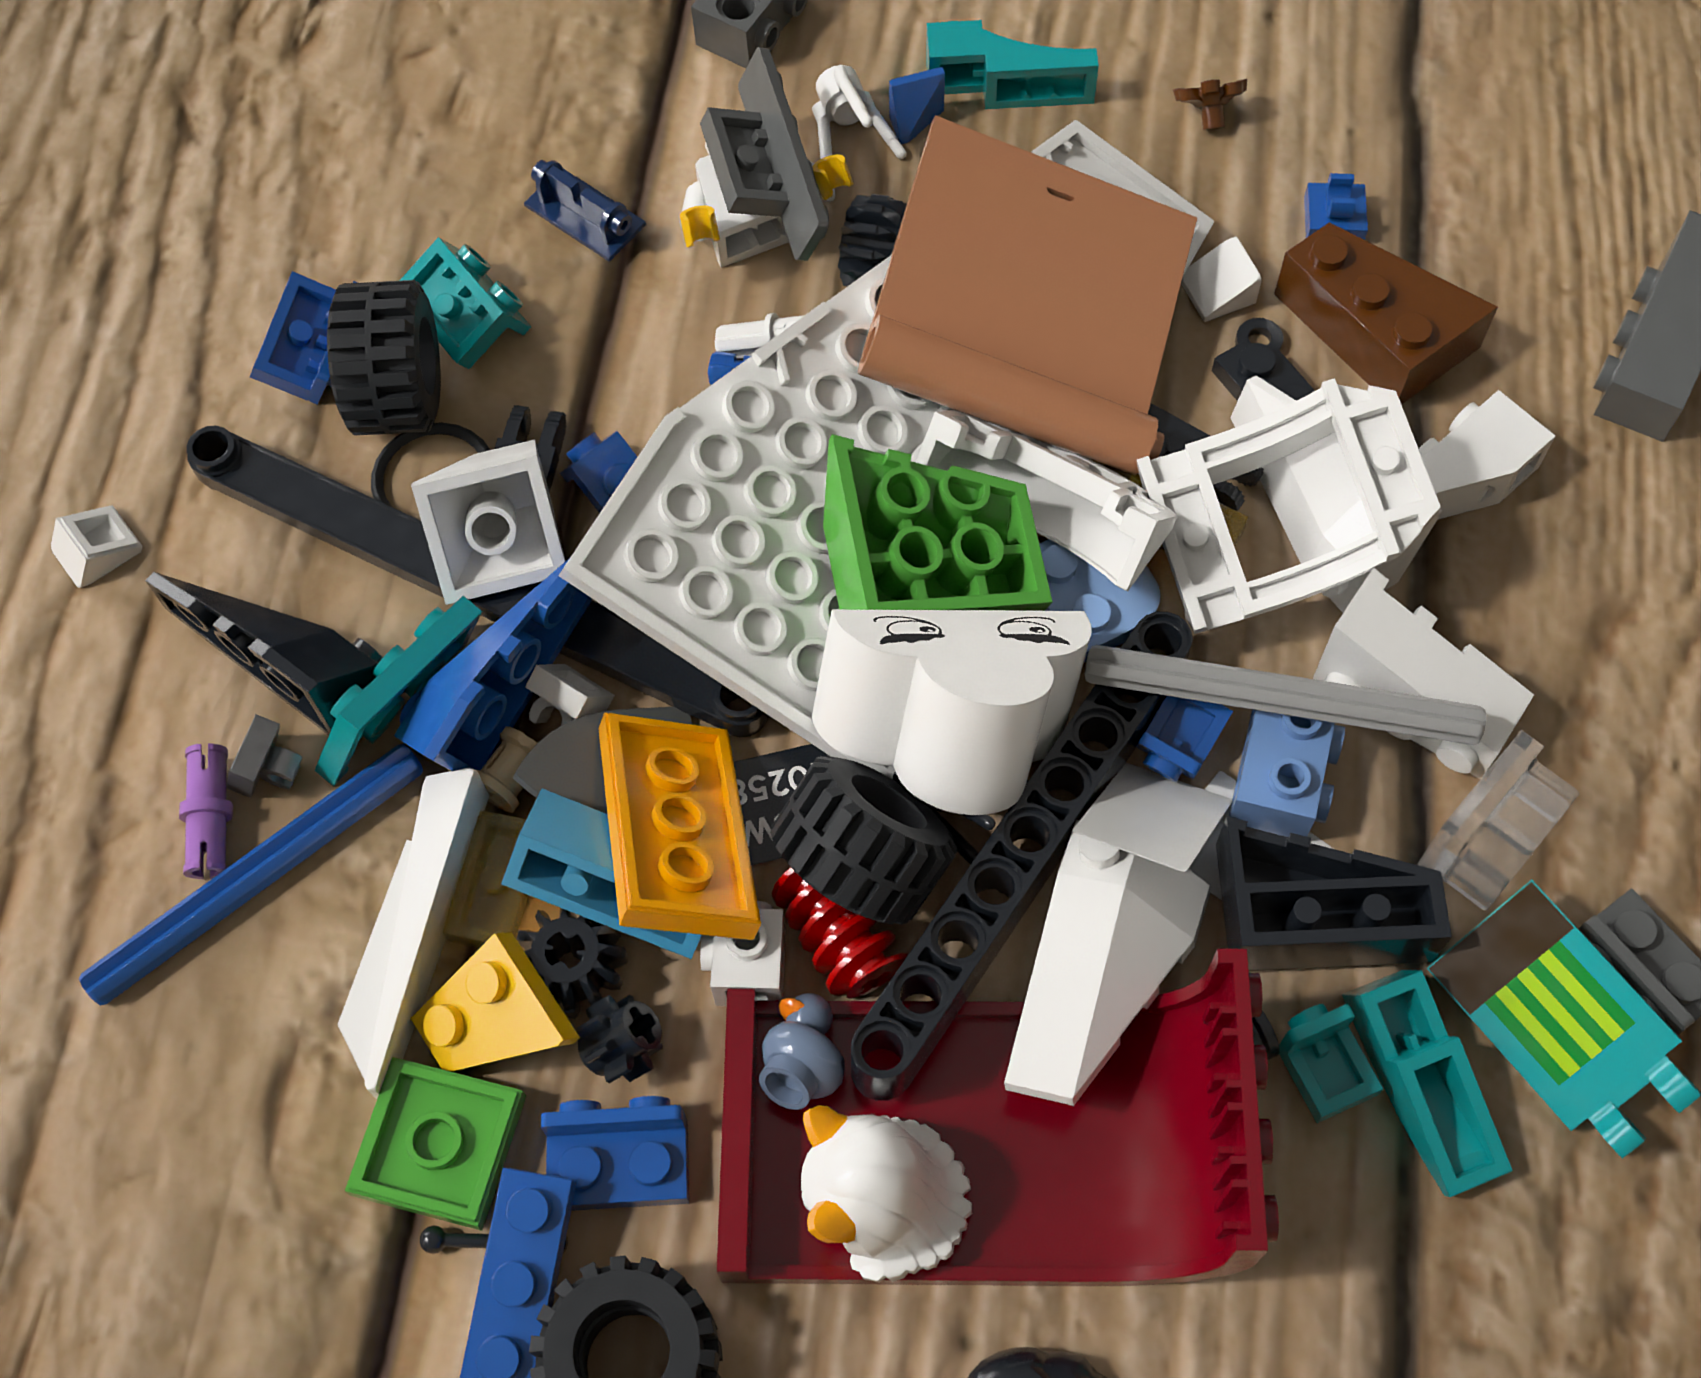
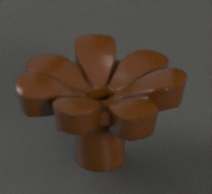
[1173,79,1248,130]

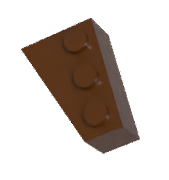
[1274,222,1498,405]

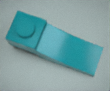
[926,20,1099,110]

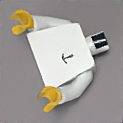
[680,142,854,268]

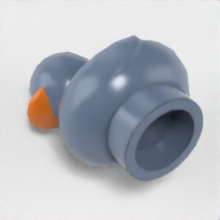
[759,993,845,1110]

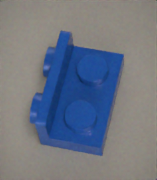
[541,1096,690,1211]

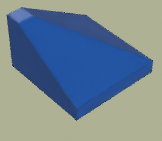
[889,67,945,144]

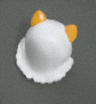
[801,1105,972,1283]

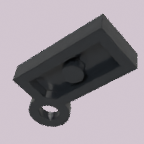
[1211,318,1315,401]

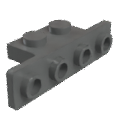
[700,47,829,261]

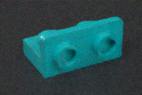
[399,237,531,369]

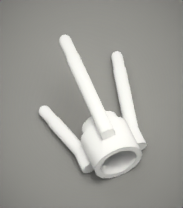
[812,65,907,202]

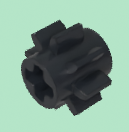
[576,995,663,1083]

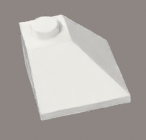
[411,440,565,605]

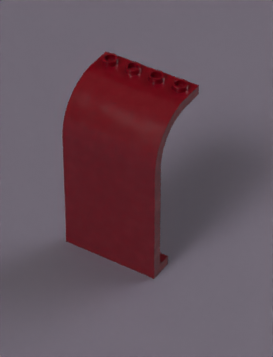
[716,949,1279,1286]

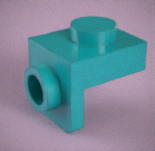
[1279,1004,1383,1123]

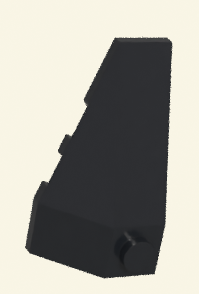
[145,572,383,735]

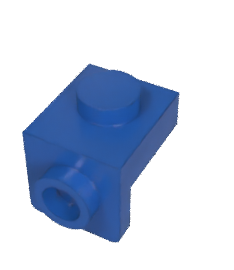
[560,431,637,513]
[1137,696,1233,783]

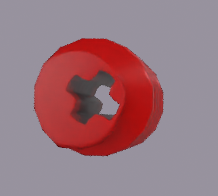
[771,868,908,999]

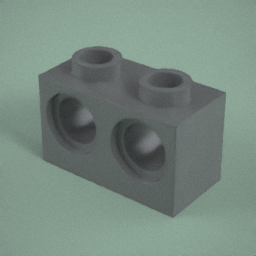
[691,0,808,68]

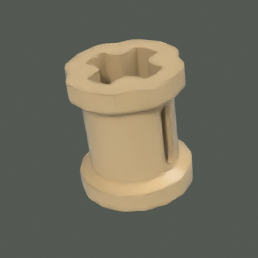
[477,726,537,813]

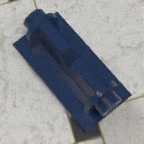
[524,160,646,262]

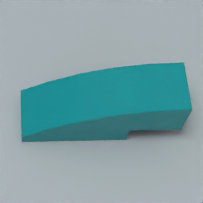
[1342,970,1513,1197]

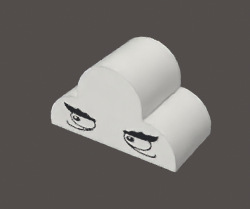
[812,609,1092,815]

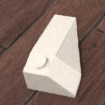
[1230,376,1442,613]

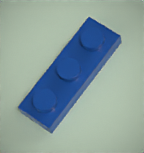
[460,1168,577,1378]

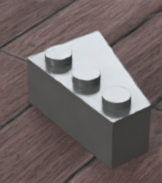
[1593,210,1701,442]

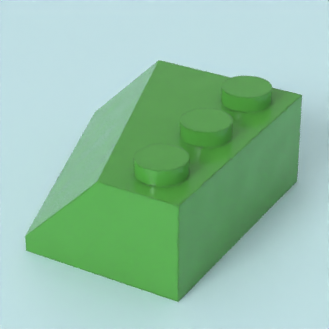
[823,434,1053,611]

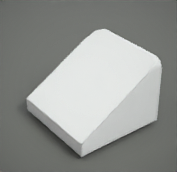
[1181,236,1261,322]
[51,505,142,588]

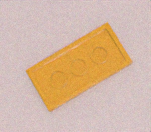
[598,712,761,940]

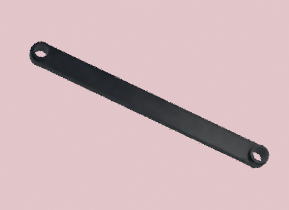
[186,425,769,738]

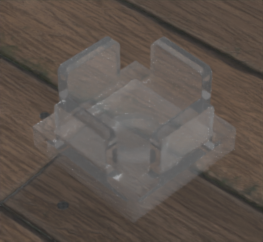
[1417,730,1579,910]

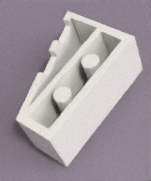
[1313,567,1534,780]

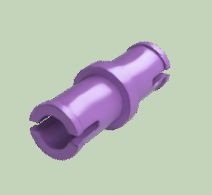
[179,743,233,879]

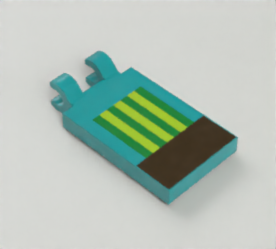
[1426,879,1701,1159]

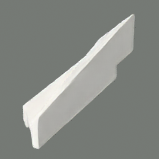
[338,768,489,1099]

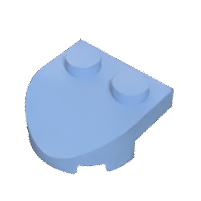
[1040,539,1161,663]

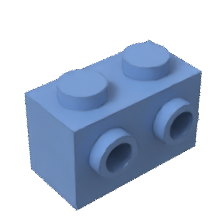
[1228,709,1345,837]

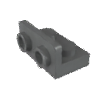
[1579,888,1701,1035]

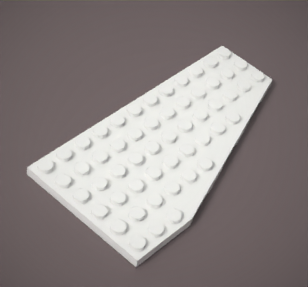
[558,120,1214,779]

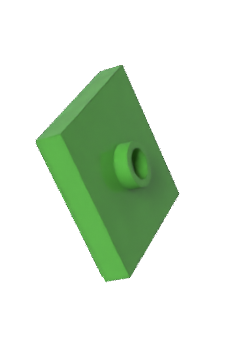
[345,1057,526,1231]

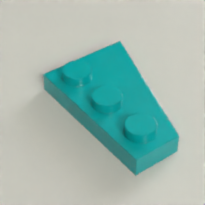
[314,596,483,787]

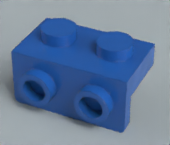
[250,271,358,405]

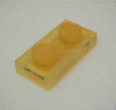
[443,810,528,948]

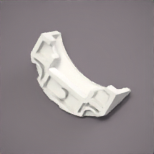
[915,410,1178,592]

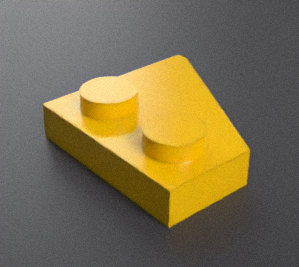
[411,932,580,1072]

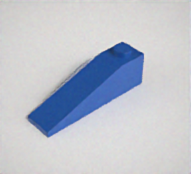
[394,558,592,771]

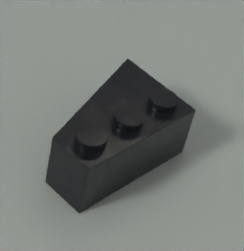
[1216,816,1452,970]

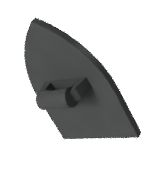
[513,707,692,814]

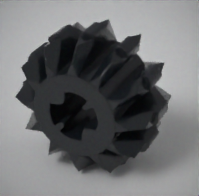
[838,194,907,287]
[517,908,628,1020]

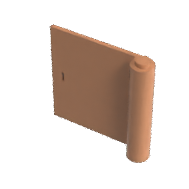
[858,115,1197,475]

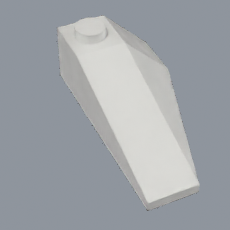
[1004,820,1210,1106]

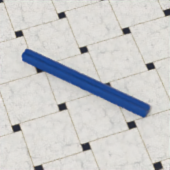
[79,744,423,1006]

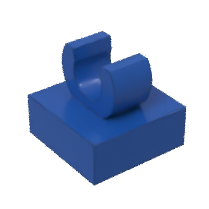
[1304,173,1368,240]

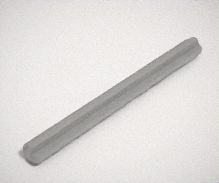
[1085,645,1486,745]

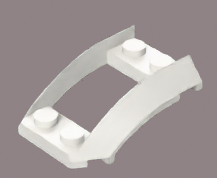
[1137,378,1441,634]

